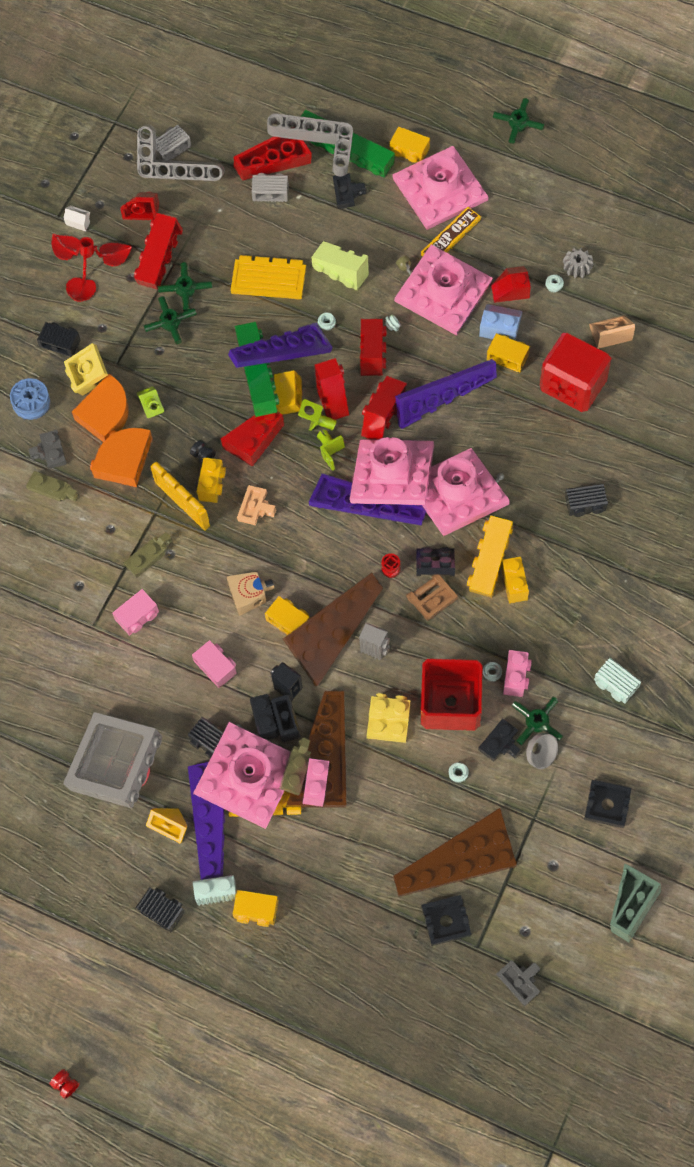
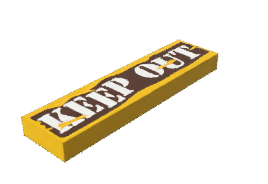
[421,207,481,257]

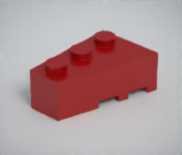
[360,319,386,376]
[315,358,349,420]
[361,376,407,440]
[221,411,284,466]

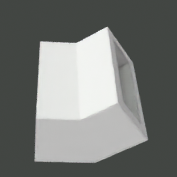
[64,205,90,231]

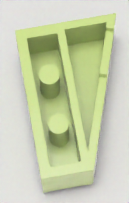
[312,241,369,290]

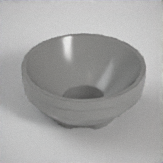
[526,733,558,769]

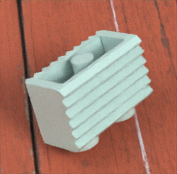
[594,658,641,703]
[193,875,237,906]

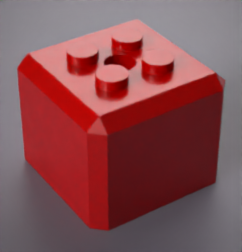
[539,333,612,412]
[421,659,482,731]

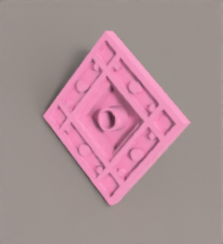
[393,146,488,230]
[394,245,493,335]
[350,437,434,505]
[422,448,509,536]
[193,722,290,829]

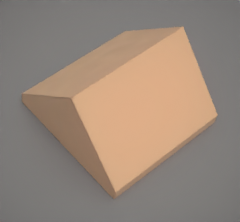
[589,315,635,349]

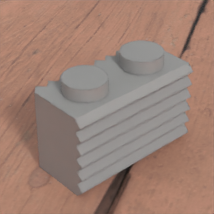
[156,124,191,160]
[252,173,289,202]
[359,622,390,660]

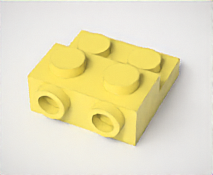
[64,343,108,396]
[367,693,410,743]

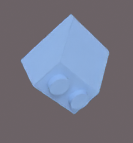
[479,304,522,340]

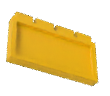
[231,255,306,299]
[150,462,210,531]

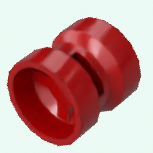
[381,553,400,578]
[50,1069,80,1100]

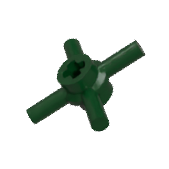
[493,98,545,144]
[158,262,212,311]
[143,296,197,344]
[512,696,564,745]

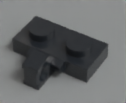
[333,173,366,209]
[478,718,521,762]

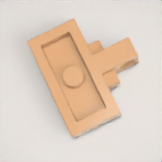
[237,485,276,525]

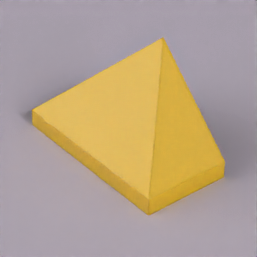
[146,808,188,844]

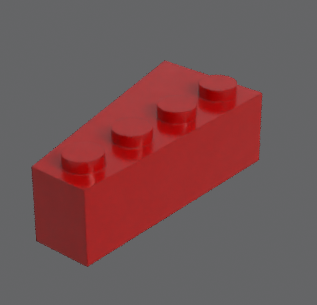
[234,127,312,181]
[134,213,183,290]

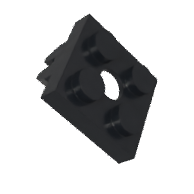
[416,547,455,576]
[584,780,632,828]
[421,895,472,946]

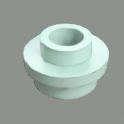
[545,275,564,292]
[318,312,336,330]
[385,314,401,332]
[483,662,502,681]
[449,762,469,782]

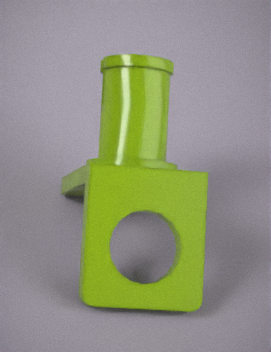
[136,386,164,418]
[298,399,336,431]
[317,430,345,471]

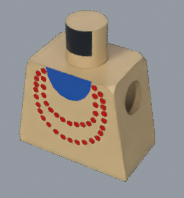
[226,572,275,616]

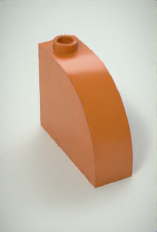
[72,374,129,442]
[90,428,153,487]

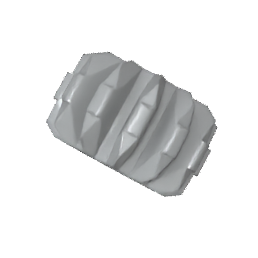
[563,247,593,278]

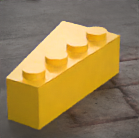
[467,515,513,598]

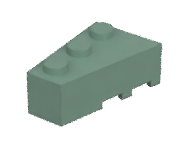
[610,864,661,942]

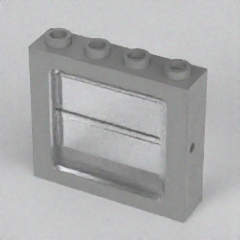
[63,712,162,808]

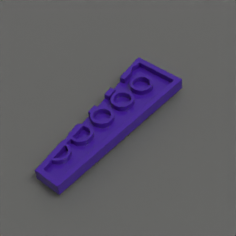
[228,323,333,368]
[395,359,497,429]
[309,473,427,526]
[188,762,225,880]

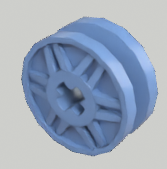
[10,378,51,420]

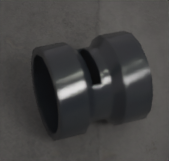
[190,439,216,463]

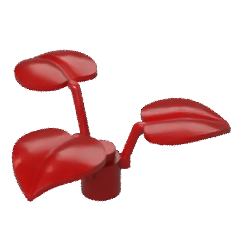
[51,233,132,302]

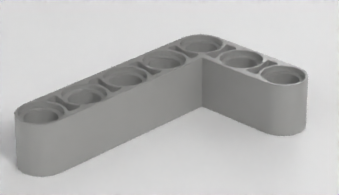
[267,114,353,177]
[137,124,225,181]

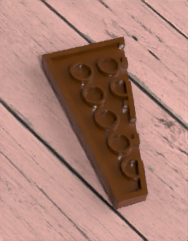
[282,573,383,686]
[286,691,346,808]
[393,808,517,897]

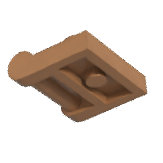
[406,575,458,621]

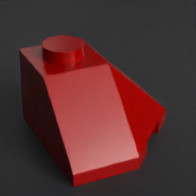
[120,192,159,220]
[491,266,531,303]

